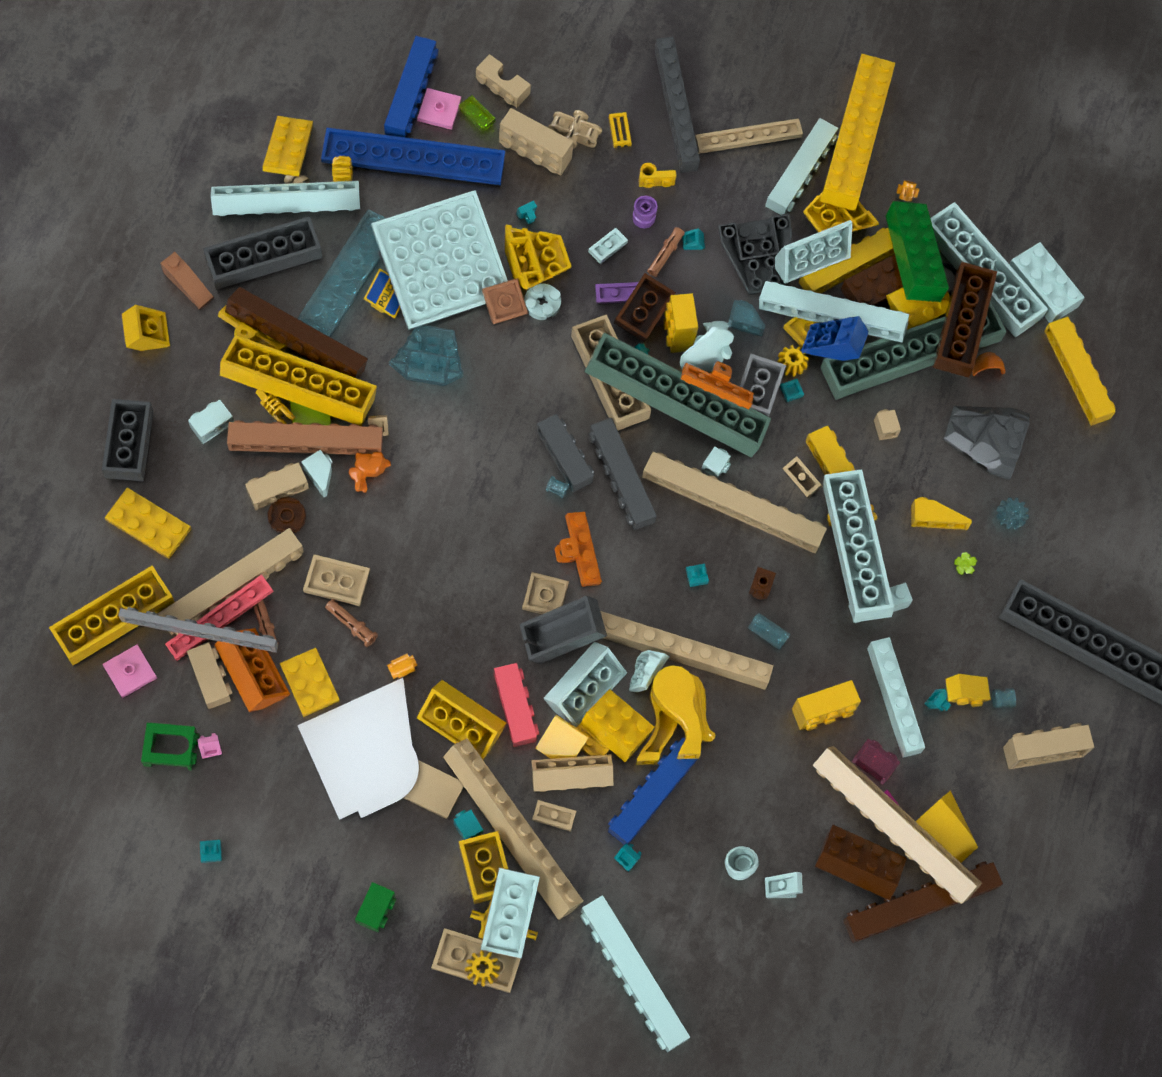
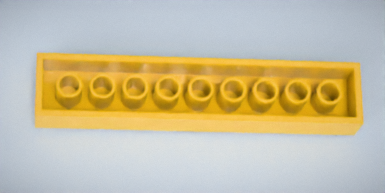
[820,53,895,211]

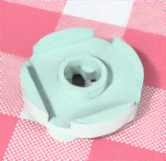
[524,283,561,320]

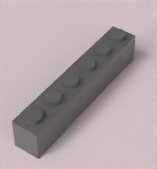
[588,418,657,530]

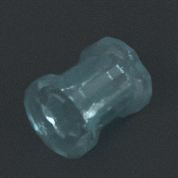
[545,476,570,499]

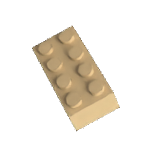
[499,108,573,175]
[1003,723,1094,770]

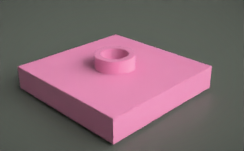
[417,88,461,130]
[102,645,157,698]

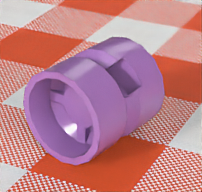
[632,195,658,229]

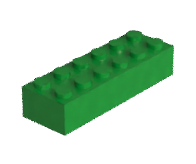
[885,201,949,302]

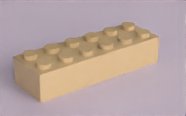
[571,314,651,431]

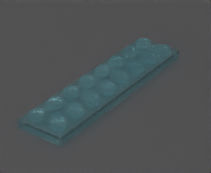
[297,209,387,337]

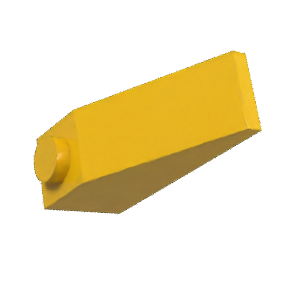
[911,497,972,530]

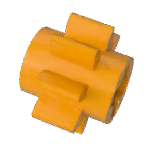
[897,180,919,202]

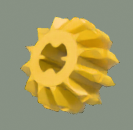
[332,156,353,182]
[777,345,809,377]
[465,950,500,987]

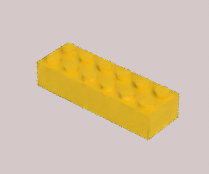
[49,566,175,666]

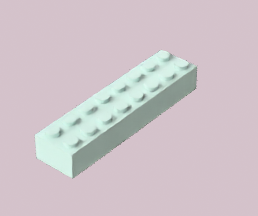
[930,202,1048,337]
[823,469,894,623]

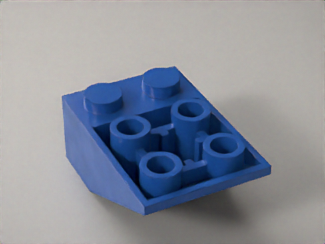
[801,316,869,361]

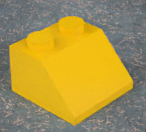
[122,305,170,351]

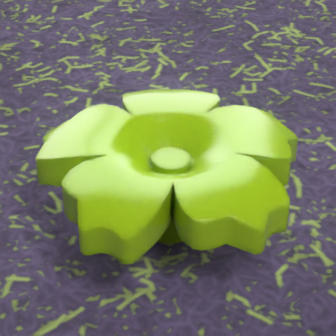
[954,552,978,575]

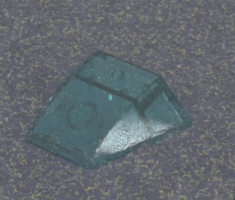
[389,325,463,386]

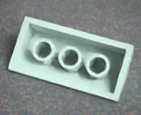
[544,642,627,727]

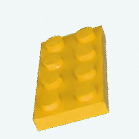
[263,116,313,177]
[105,488,191,559]

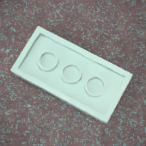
[480,868,540,958]

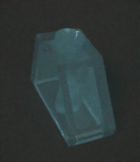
[728,300,765,337]

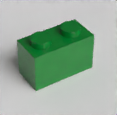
[355,882,397,933]

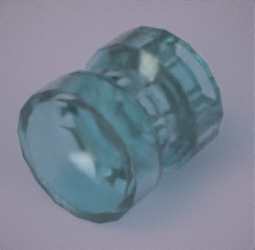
[992,688,1016,709]

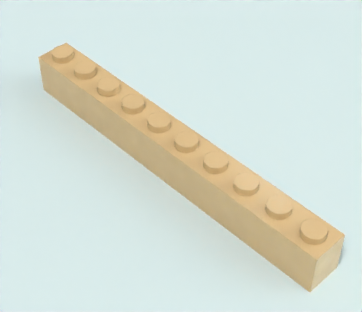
[642,452,827,554]
[600,611,774,690]
[443,738,583,920]
[813,746,982,904]

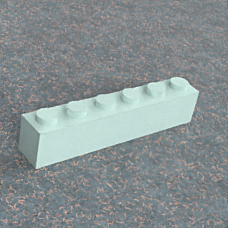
[765,118,838,215]
[867,637,925,758]

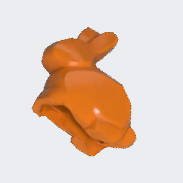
[348,452,391,493]

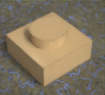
[368,415,389,436]

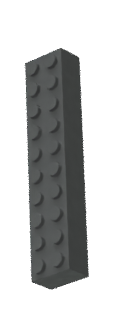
[999,579,1162,705]

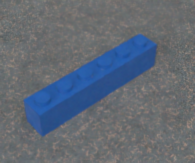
[384,36,439,138]
[608,737,702,845]

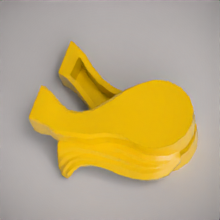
[636,666,715,765]

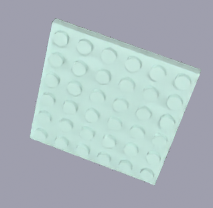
[371,190,508,330]

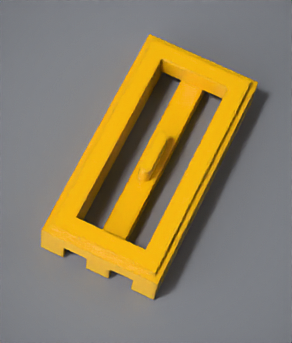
[608,112,632,148]

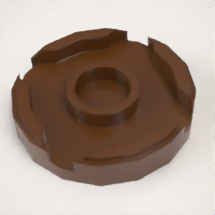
[267,497,306,534]

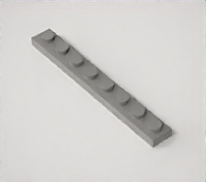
[118,607,278,653]

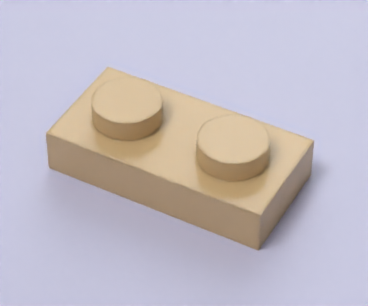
[532,800,576,832]

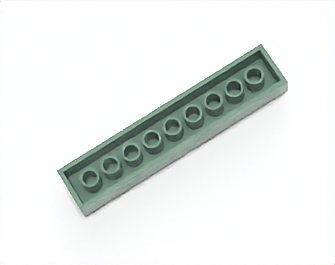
[821,300,1007,400]
[584,333,771,458]

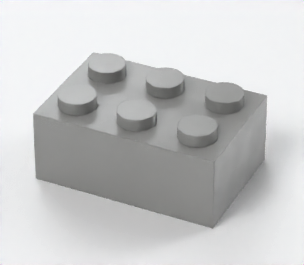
[740,354,786,417]

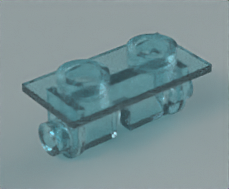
[748,613,791,650]

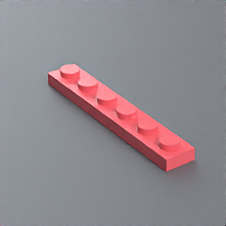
[165,574,274,661]

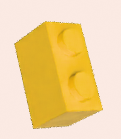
[945,674,991,707]

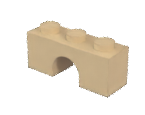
[476,54,531,108]

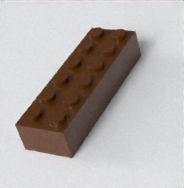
[933,262,997,378]

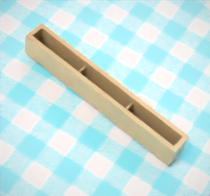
[158,528,304,637]

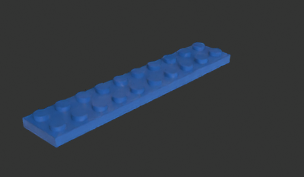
[321,128,505,185]

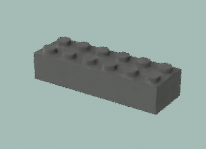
[203,216,322,290]

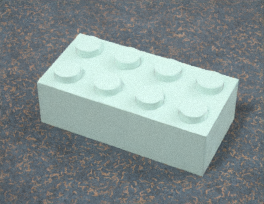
[1009,242,1085,323]

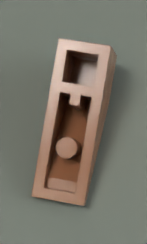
[161,252,214,309]

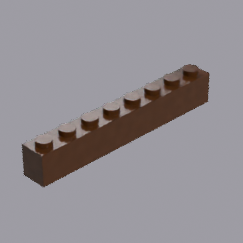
[225,287,368,379]
[843,861,1003,943]

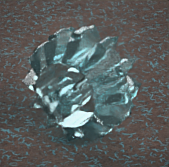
[997,497,1029,529]

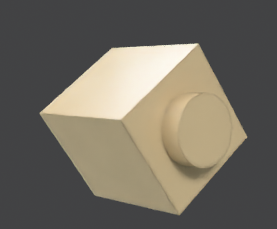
[874,409,901,440]

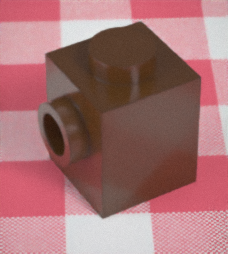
[749,567,776,600]

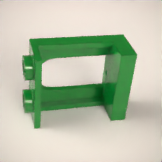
[141,722,200,770]

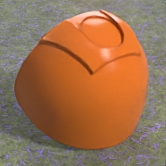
[972,352,1006,376]

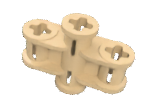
[548,110,602,149]

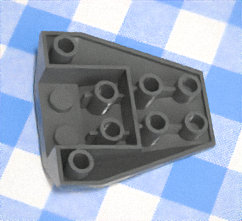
[718,213,792,294]

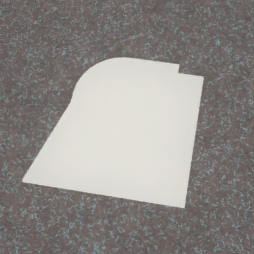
[297,678,419,820]

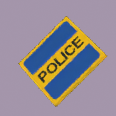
[363,268,400,319]

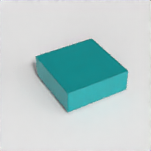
[779,378,804,403]

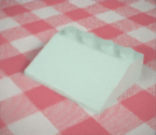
[775,220,852,284]

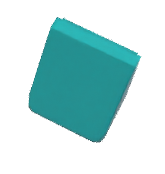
[682,228,705,250]

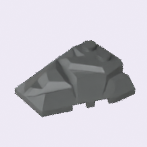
[943,406,1030,480]

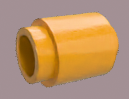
[387,653,418,679]

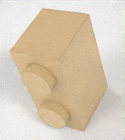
[783,456,823,499]

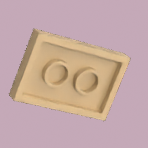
[303,555,370,606]

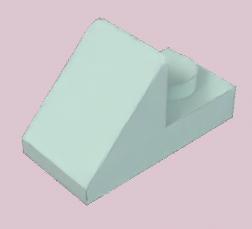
[765,872,803,898]

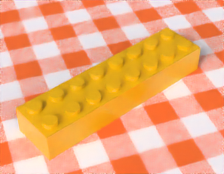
[220,335,377,426]

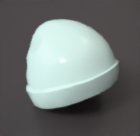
[725,846,759,880]

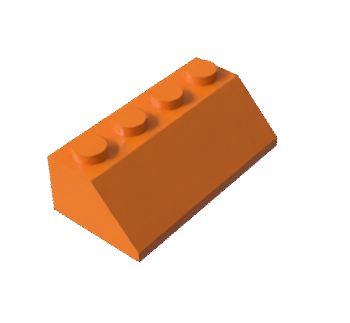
[214,628,290,712]

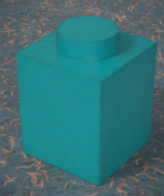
[454,810,483,840]

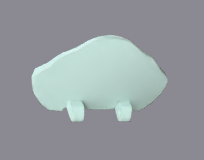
[680,321,734,373]

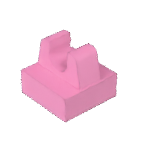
[198,733,222,759]

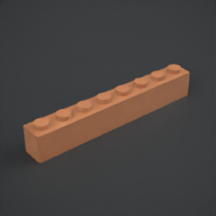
[227,420,383,455]

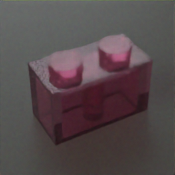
[852,738,900,785]

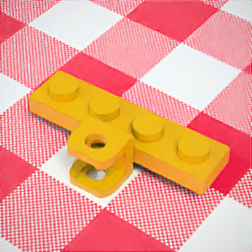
[218,305,287,352]

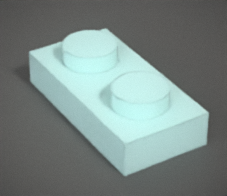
[588,228,628,264]

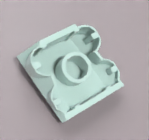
[629,650,670,692]

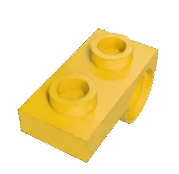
[638,163,676,188]

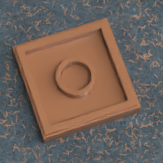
[482,278,528,325]

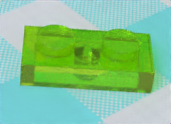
[458,95,496,132]

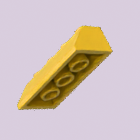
[417,680,507,760]

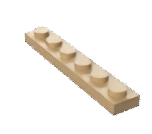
[695,118,803,154]

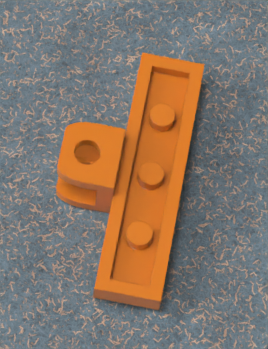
[681,361,754,410]
[554,512,602,587]

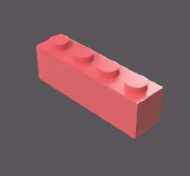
[494,663,539,748]

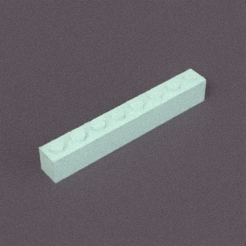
[211,181,360,216]
[759,281,909,342]
[580,895,690,1053]

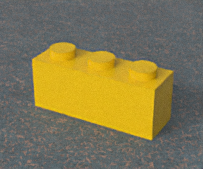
[805,425,855,475]

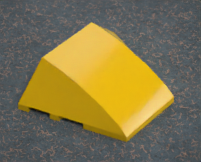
[803,193,879,233]
[505,224,572,290]
[916,790,978,863]

